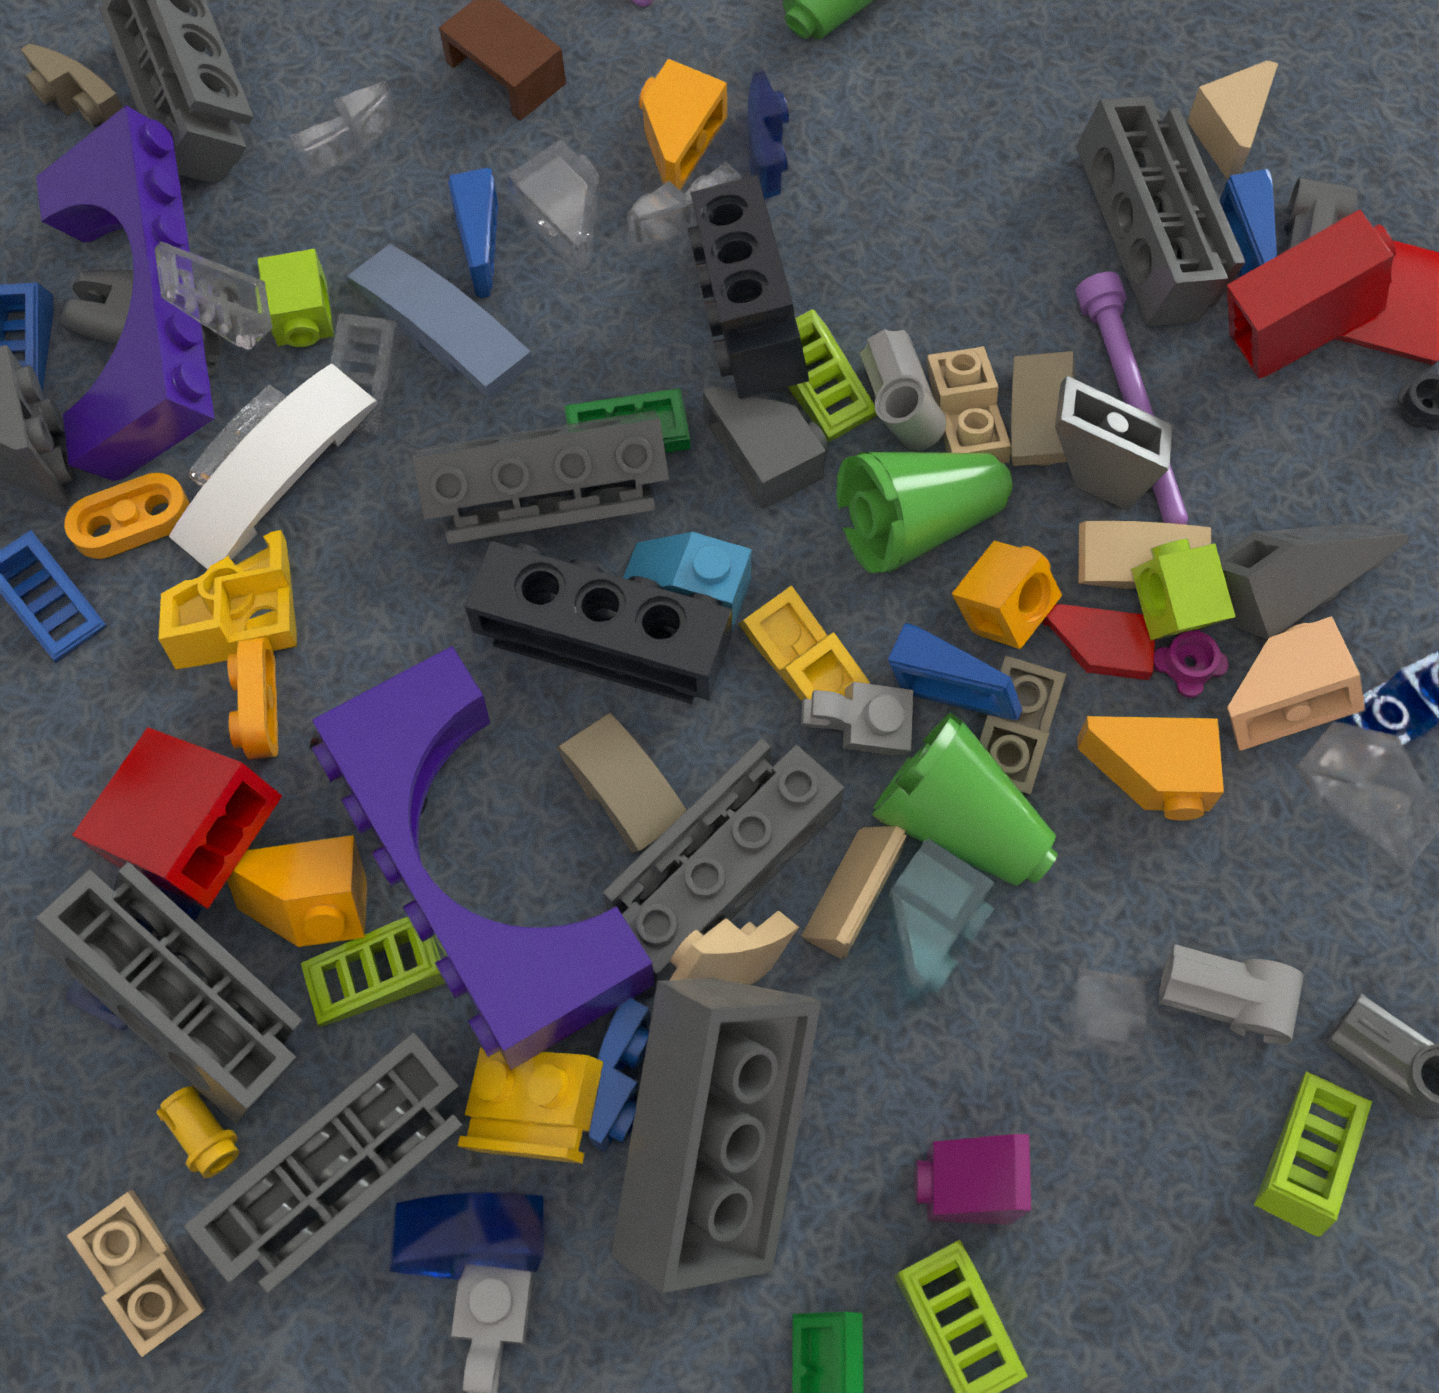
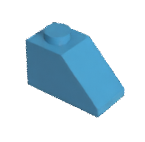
[623,532,752,631]

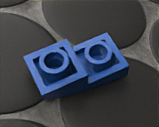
[589,998,651,1152]

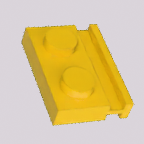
[458,1048,603,1164]

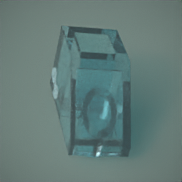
[886,837,995,1003]

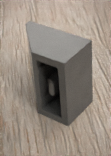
[0,345,75,507]

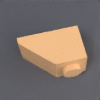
[1227,616,1365,751]

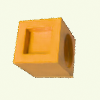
[952,541,1062,649]

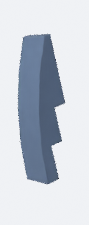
[347,244,534,399]

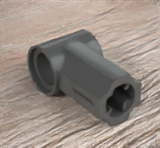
[1285,176,1358,251]
[1325,994,1439,1120]

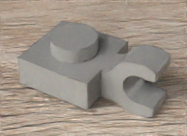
[801,682,913,756]
[451,1262,534,1393]

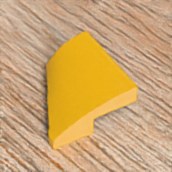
[158,530,297,669]

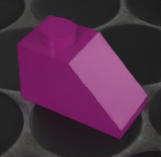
[914,1134,1031,1225]

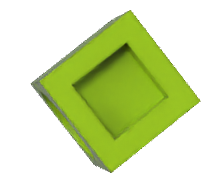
[257,249,334,347]
[1131,539,1235,641]

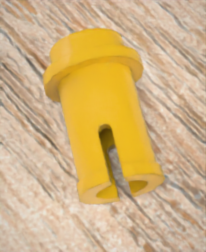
[156,1086,239,1178]

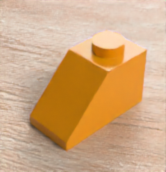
[639,59,727,196]
[1077,716,1224,821]
[227,835,367,947]

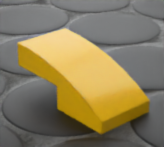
[738,585,870,701]

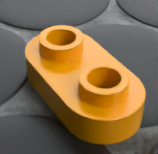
[64,473,190,559]
[227,637,279,760]

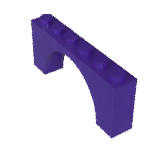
[36,105,215,481]
[311,646,655,1070]

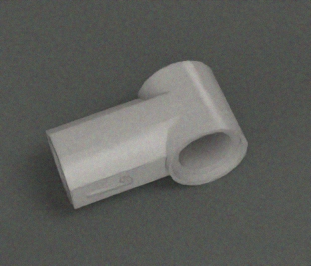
[860,329,946,451]
[1159,944,1304,1044]

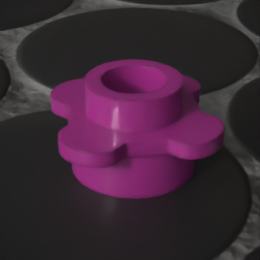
[1153,629,1229,698]

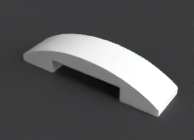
[169,363,377,570]

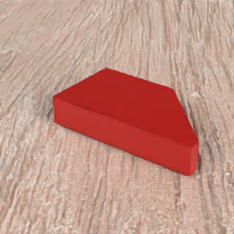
[1041,604,1155,680]

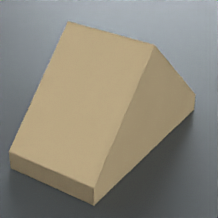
[1187,60,1278,179]

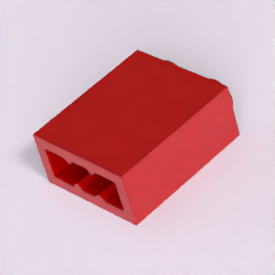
[1227,209,1396,379]
[72,727,282,909]

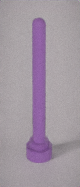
[1075,272,1188,525]

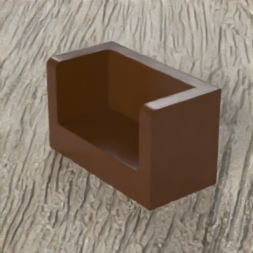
[439,0,566,121]

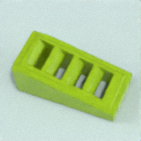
[788,310,877,442]
[301,917,445,1027]
[1254,1071,1372,1237]
[894,1240,1028,1393]

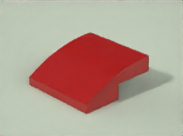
[1335,240,1439,365]

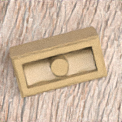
[802,826,907,959]

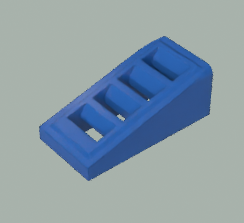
[447,168,498,299]
[1219,169,1277,277]
[0,283,53,393]
[0,530,107,663]
[888,623,1022,720]

